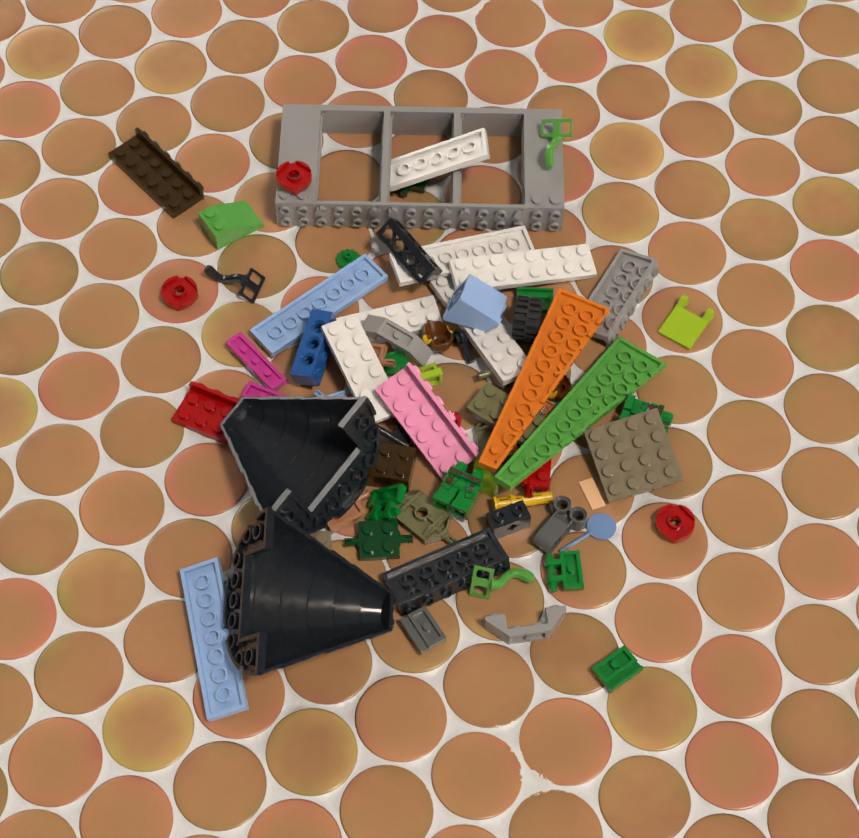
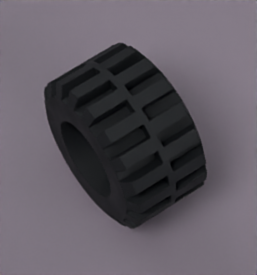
[512,295,543,344]

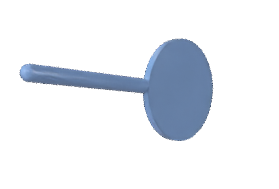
[559,513,616,551]

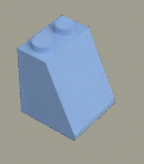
[442,274,507,332]

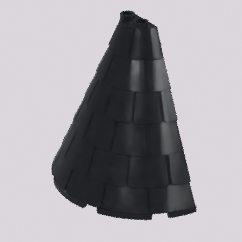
[220,395,380,534]
[223,507,395,676]

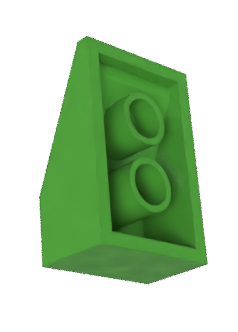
[198,201,264,250]

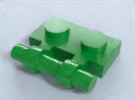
[366,483,407,521]
[544,550,584,593]

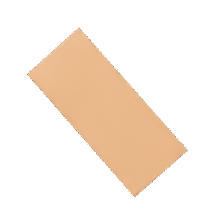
[579,478,606,510]

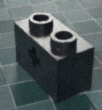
[486,500,531,539]

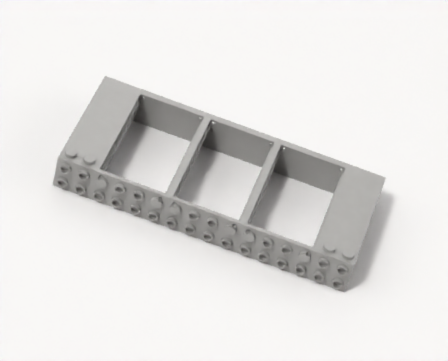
[275,104,565,231]

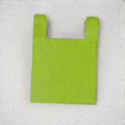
[658,294,715,351]

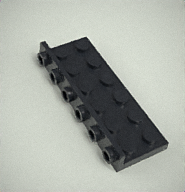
[381,527,510,617]

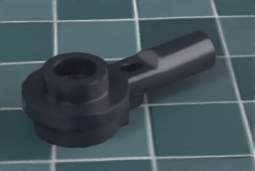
[453,330,475,364]

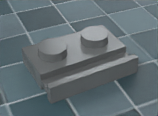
[400,605,446,655]

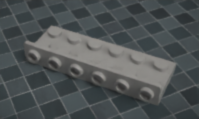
[588,248,659,348]

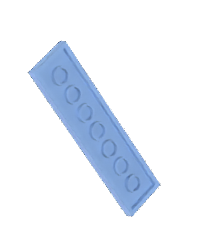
[250,253,388,358]
[180,557,249,722]

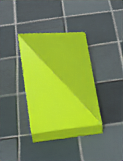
[472,455,498,496]

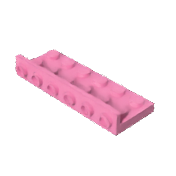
[375,362,479,481]

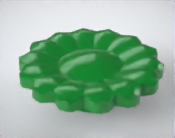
[336,249,360,268]

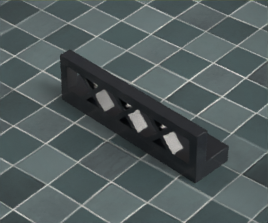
[376,217,442,285]

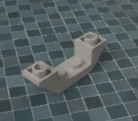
[362,315,433,367]
[484,605,566,645]

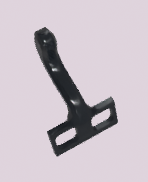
[204,265,266,304]

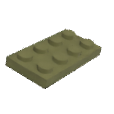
[465,382,546,446]

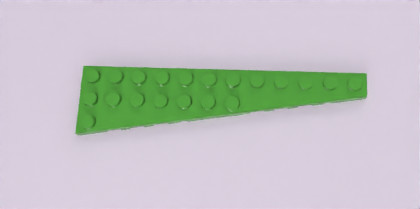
[493,336,667,491]

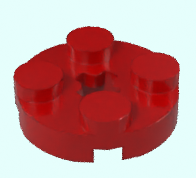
[276,161,312,195]
[161,276,198,311]
[654,504,695,544]

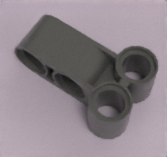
[533,496,587,553]

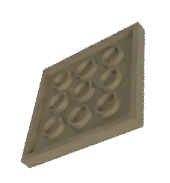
[583,408,683,504]

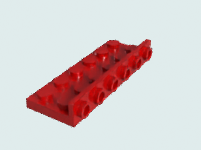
[171,381,239,446]

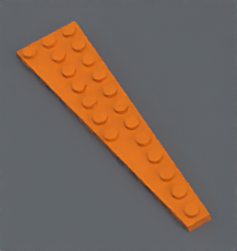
[477,288,610,473]

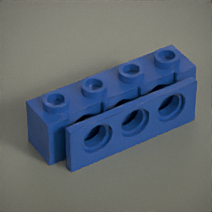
[290,309,336,386]

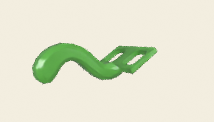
[541,119,573,169]
[469,565,534,599]

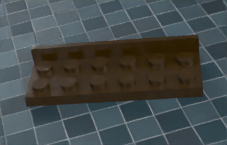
[108,127,204,219]

